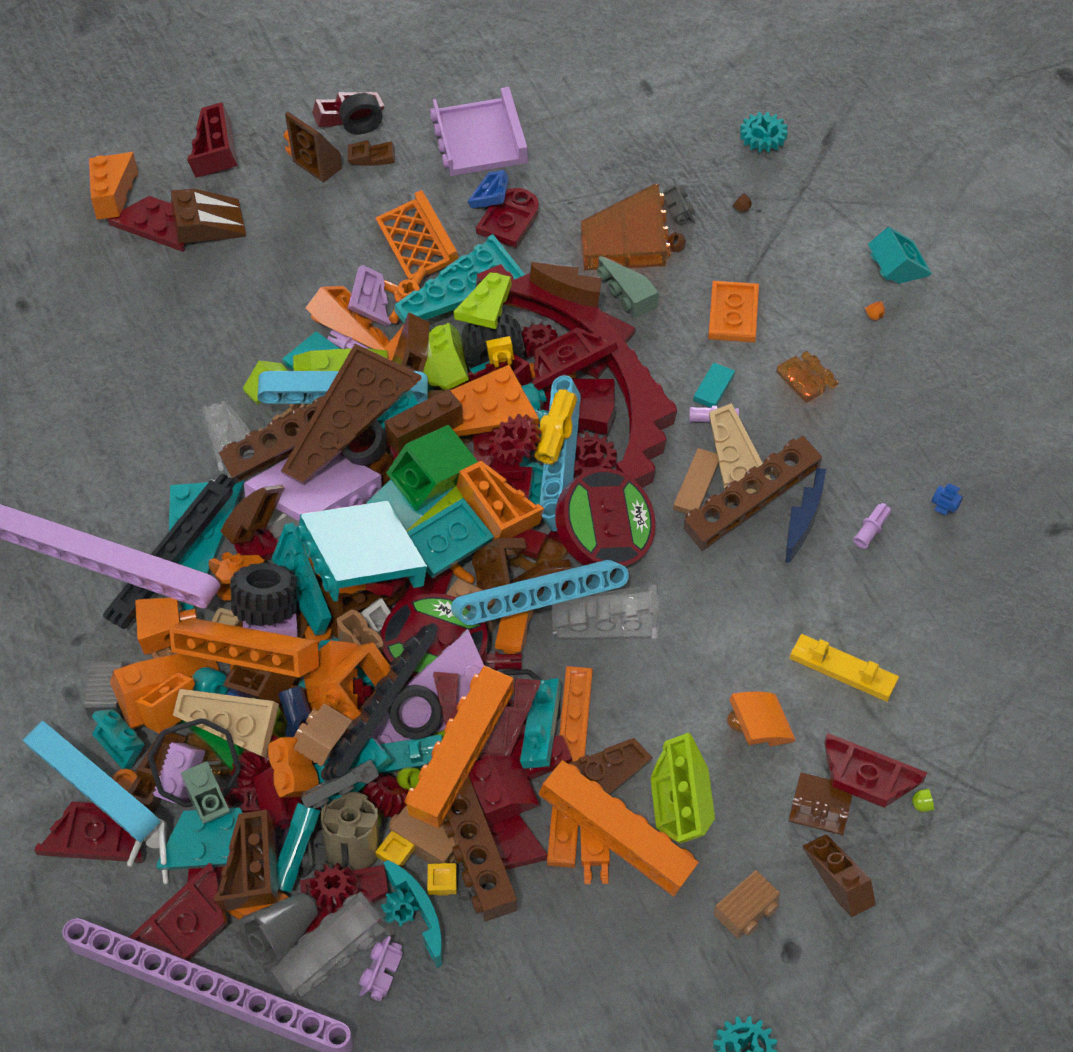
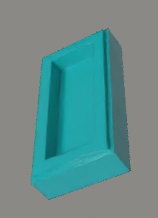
[693,362,735,408]

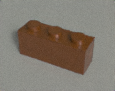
[384,389,463,455]

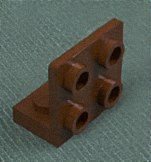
[472,538,526,590]

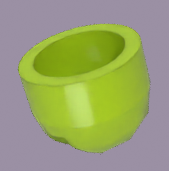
[397,767,420,790]
[912,788,935,812]

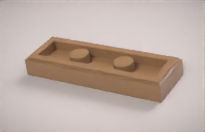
[673,448,719,514]

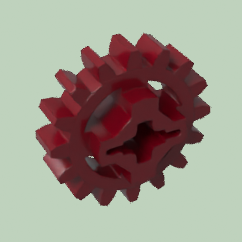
[488,414,542,465]
[573,432,617,478]

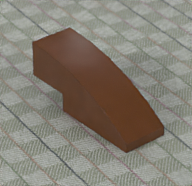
[529,262,601,308]
[220,484,285,544]
[128,733,187,814]

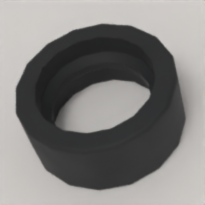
[339,93,383,135]
[341,421,387,466]
[389,684,442,740]

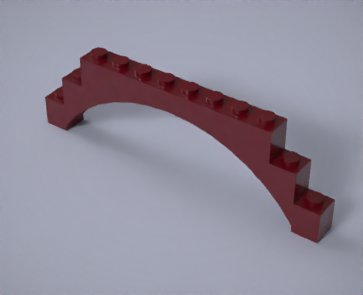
[476,264,677,488]

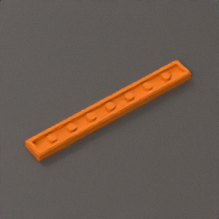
[547,666,593,868]

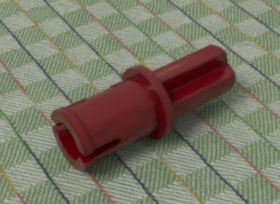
[484,651,522,671]

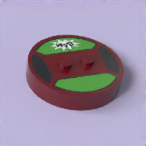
[555,468,655,572]
[381,593,488,685]

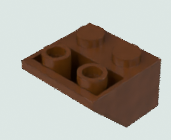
[223,665,296,708]

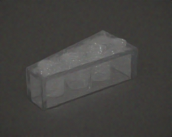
[270,892,396,1001]

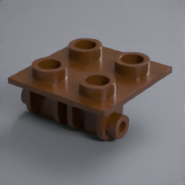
[789,772,852,835]

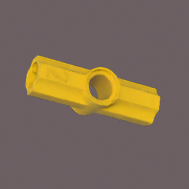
[535,390,578,465]

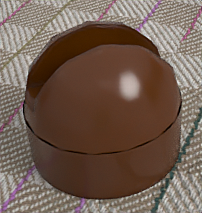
[732,193,752,213]
[667,232,686,252]

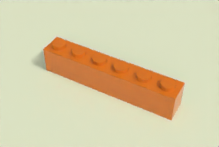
[169,618,319,677]
[405,666,514,829]
[538,760,699,897]

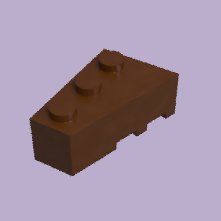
[321,583,405,639]

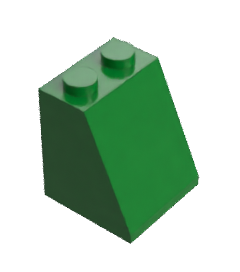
[386,425,478,512]

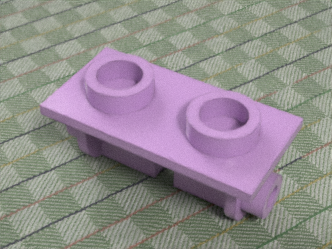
[359,936,403,1001]

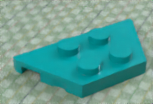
[156,808,242,871]

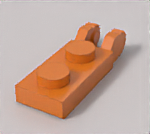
[580,827,610,884]

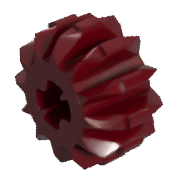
[522,322,558,361]
[230,748,272,788]
[363,773,409,818]
[309,862,358,913]

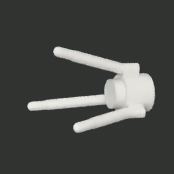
[127,819,169,884]

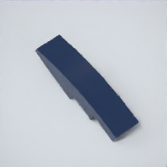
[785,468,826,563]

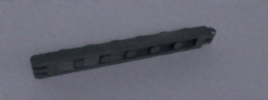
[103,473,236,629]
[321,623,438,781]

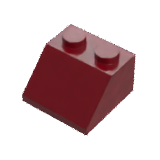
[468,756,539,827]

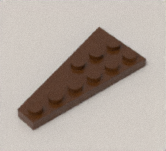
[281,343,422,485]

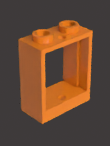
[318,642,390,721]

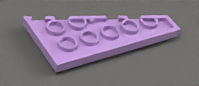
[369,629,484,744]

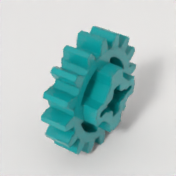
[740,112,788,153]
[713,1016,778,1052]

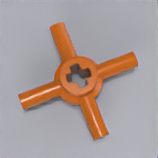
[384,266,427,324]

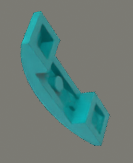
[383,860,443,968]

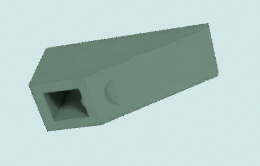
[597,256,659,318]

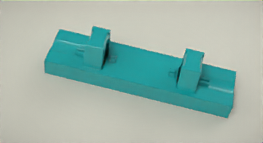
[520,678,562,769]
[333,735,443,774]

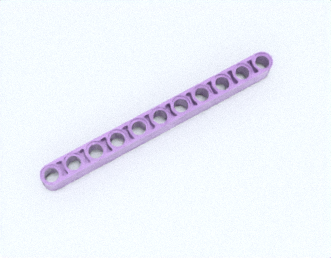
[0,504,221,609]
[62,918,354,1052]

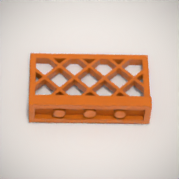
[376,190,459,280]

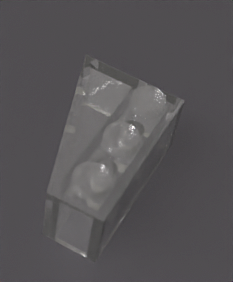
[202,400,269,478]

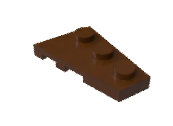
[556,738,653,795]

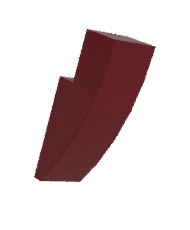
[312,92,384,127]
[543,399,615,435]

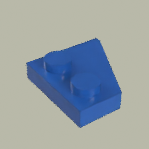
[467,170,509,208]

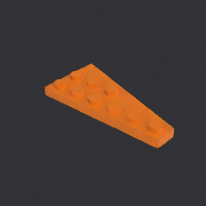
[387,365,540,447]

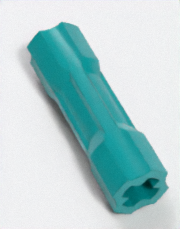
[277,803,321,892]

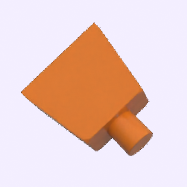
[135,598,198,655]

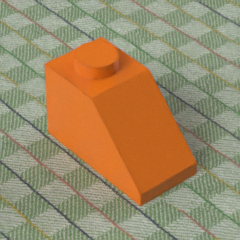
[135,672,195,734]

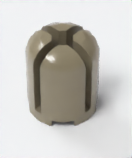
[321,792,380,871]

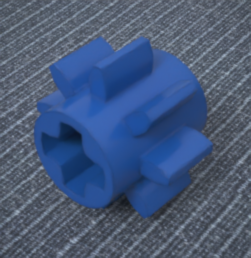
[931,483,963,516]

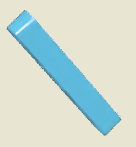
[257,371,428,404]
[540,376,581,531]
[451,560,629,625]
[23,721,161,843]

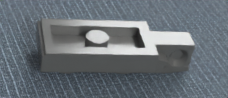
[301,759,379,809]

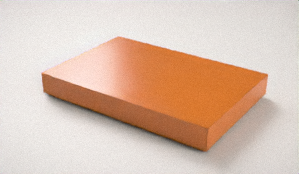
[708,281,759,343]

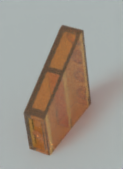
[581,184,671,271]

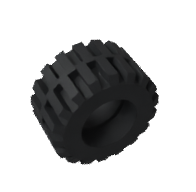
[462,313,525,368]
[230,563,297,626]

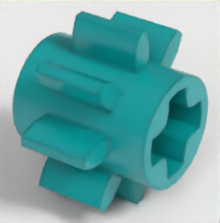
[381,888,419,927]

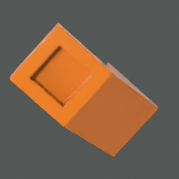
[495,610,533,654]

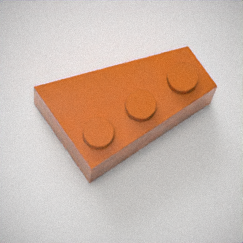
[89,152,138,220]
[456,461,544,540]
[303,640,357,738]

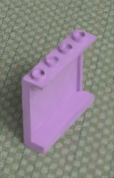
[430,87,528,176]
[244,454,382,521]

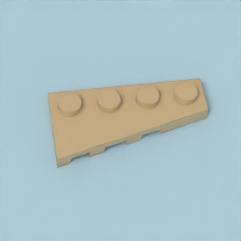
[709,403,771,507]
[173,689,279,758]

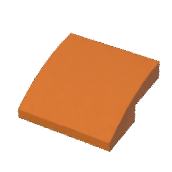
[729,692,796,746]

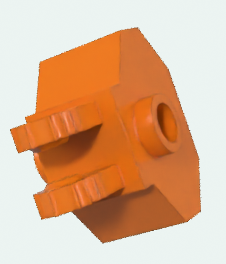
[208,552,264,601]

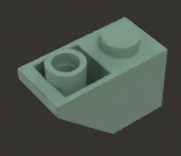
[181,761,230,824]

